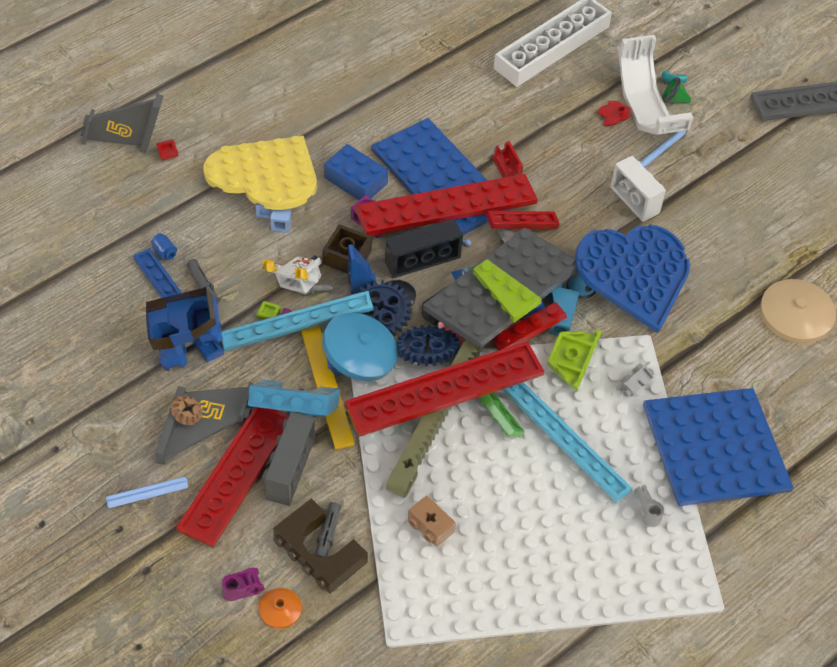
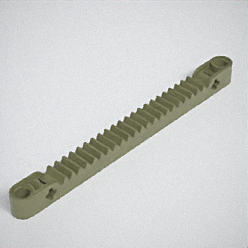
[385,339,486,498]

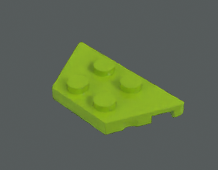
[547,330,602,392]

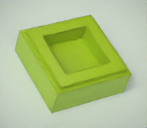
[256,301,281,320]

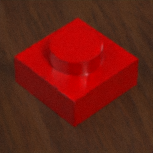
[156,139,179,161]

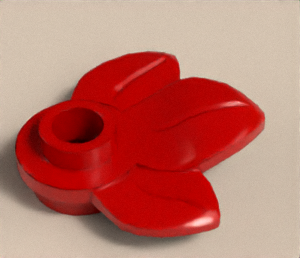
[596,100,631,126]

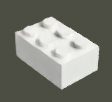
[610,156,666,222]

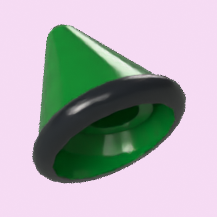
[662,77,691,103]

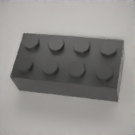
[263,411,315,506]

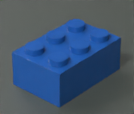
[324,144,388,200]

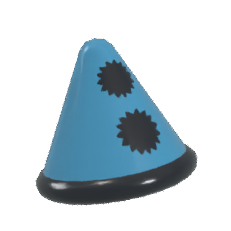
[566,272,596,299]

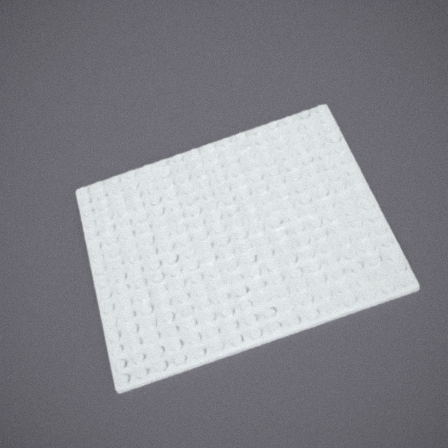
[351,335,724,648]

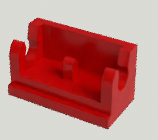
[492,141,523,178]

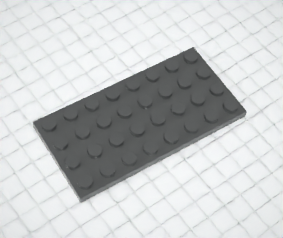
[423,228,578,348]

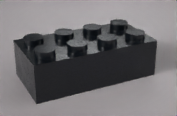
[385,219,463,279]

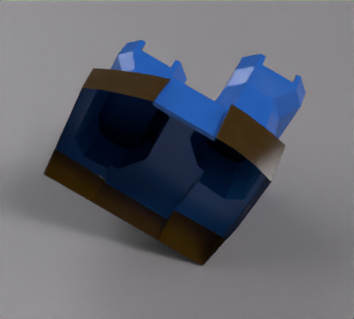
[146,287,223,371]

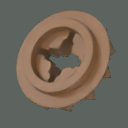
[171,394,203,425]

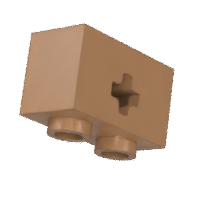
[408,495,456,547]

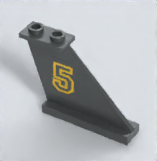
[80,94,164,153]
[155,382,253,465]

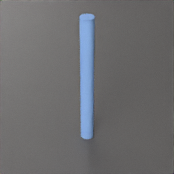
[640,131,686,167]

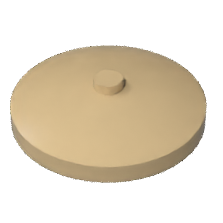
[760,279,836,343]

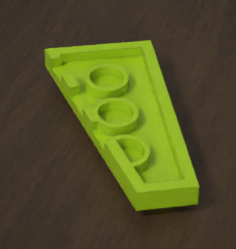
[473,259,541,323]

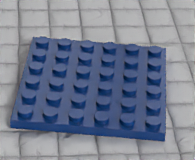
[643,388,794,507]

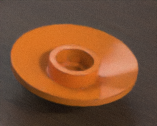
[259,588,302,629]

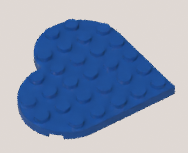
[575,224,690,333]

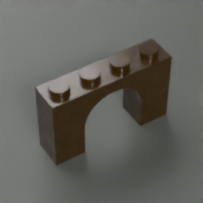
[273,498,368,594]

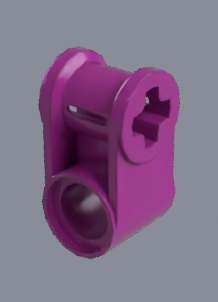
[222,567,265,601]

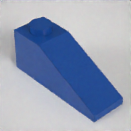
[348,245,376,295]

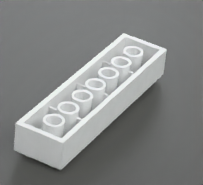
[494,0,612,87]

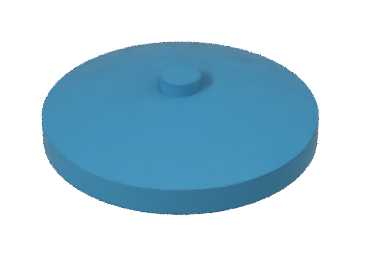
[322,313,398,381]

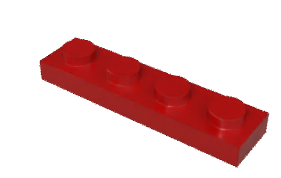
[486,211,560,229]
[491,302,567,350]

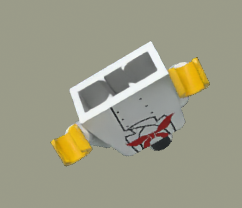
[262,255,321,294]

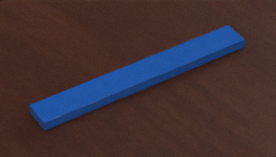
[133,248,224,363]

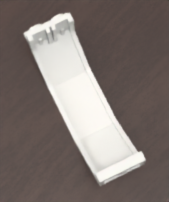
[617,35,693,135]

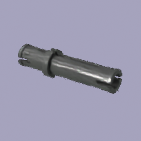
[186,259,220,303]
[314,502,342,557]

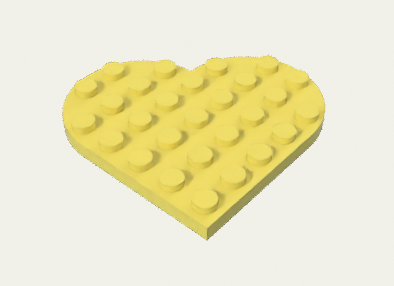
[203,136,317,210]

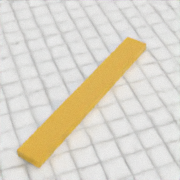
[300,325,354,450]

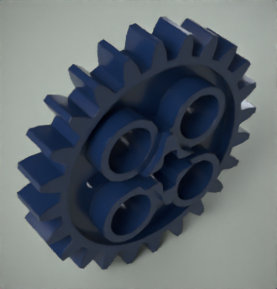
[355,280,412,337]
[396,324,459,367]

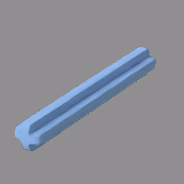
[106,477,188,508]

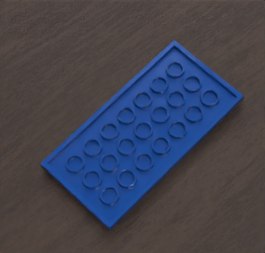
[371,118,511,235]

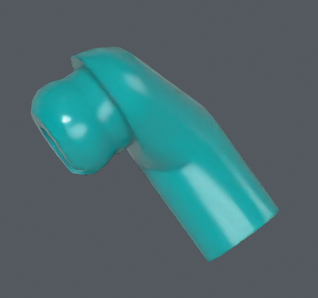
[661,70,687,83]

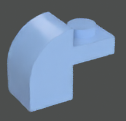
[255,203,291,233]

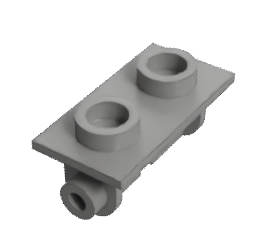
[616,362,654,397]

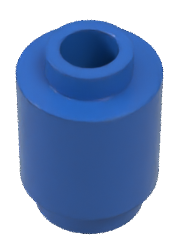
[151,234,177,261]

